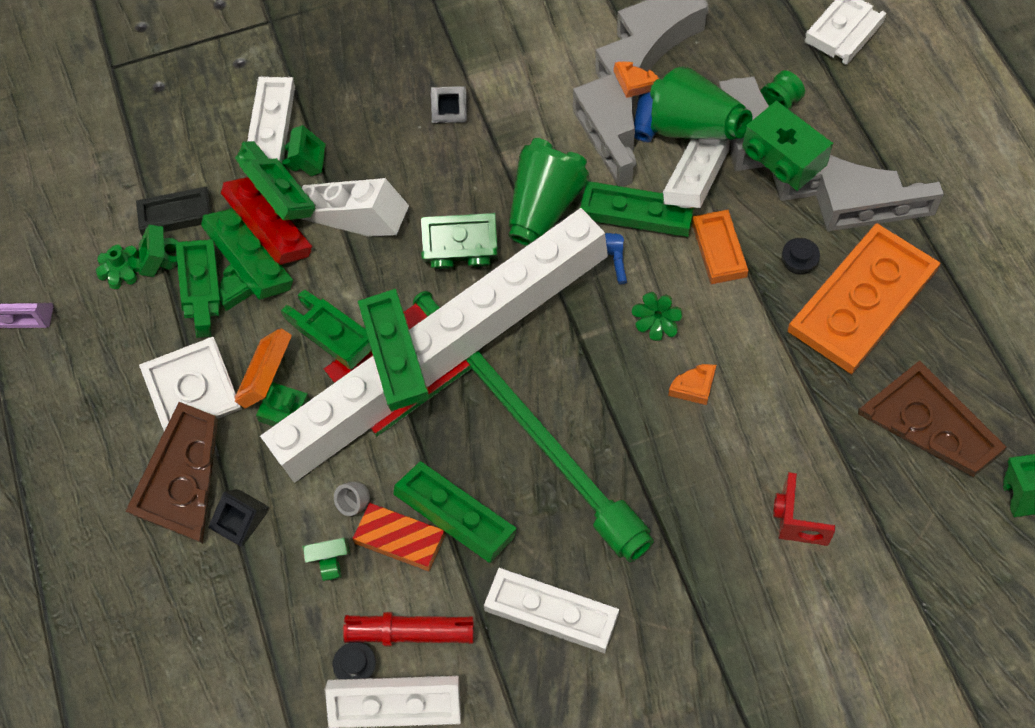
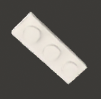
[247,77,295,165]
[663,139,730,208]
[484,568,619,653]
[325,676,461,728]

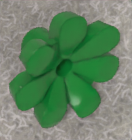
[96,245,139,289]
[632,292,683,341]

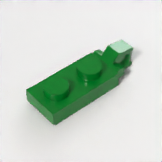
[235,141,316,221]
[175,239,220,338]

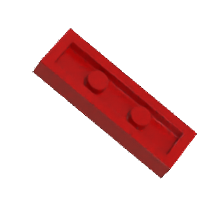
[221,177,312,265]

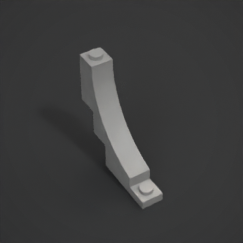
[573,0,709,187]
[718,76,944,232]

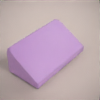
[0,303,53,328]

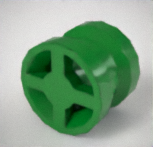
[760,70,805,110]

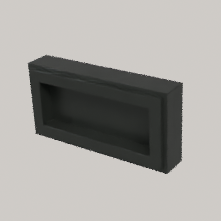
[136,186,213,237]

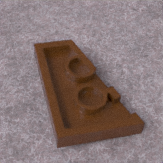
[858,360,1007,477]
[126,402,218,544]

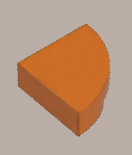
[613,61,659,98]
[668,364,717,405]

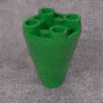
[650,66,753,140]
[508,138,589,246]

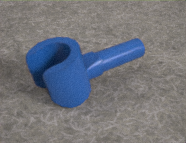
[605,233,627,285]

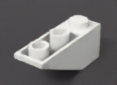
[302,178,409,236]

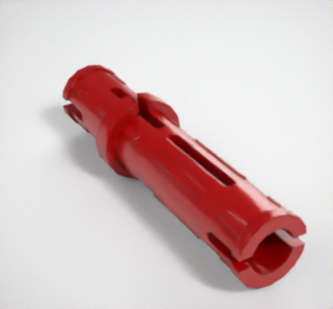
[343,612,474,647]

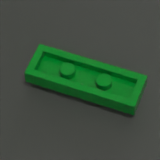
[580,181,694,237]
[201,208,293,300]
[358,289,430,411]
[393,461,517,563]

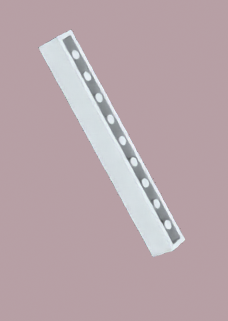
[260,208,608,483]

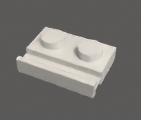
[805,0,886,65]

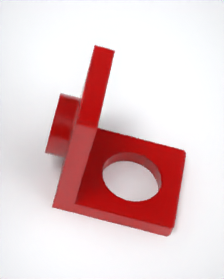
[773,472,835,546]

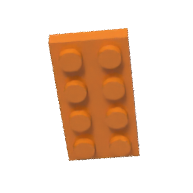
[787,223,941,374]

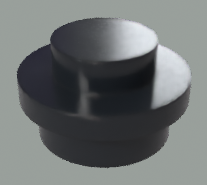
[782,238,820,274]
[333,642,376,680]

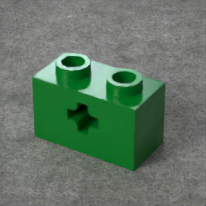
[742,100,833,191]

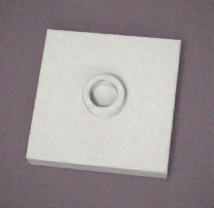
[139,337,242,431]

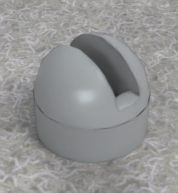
[334,481,370,516]

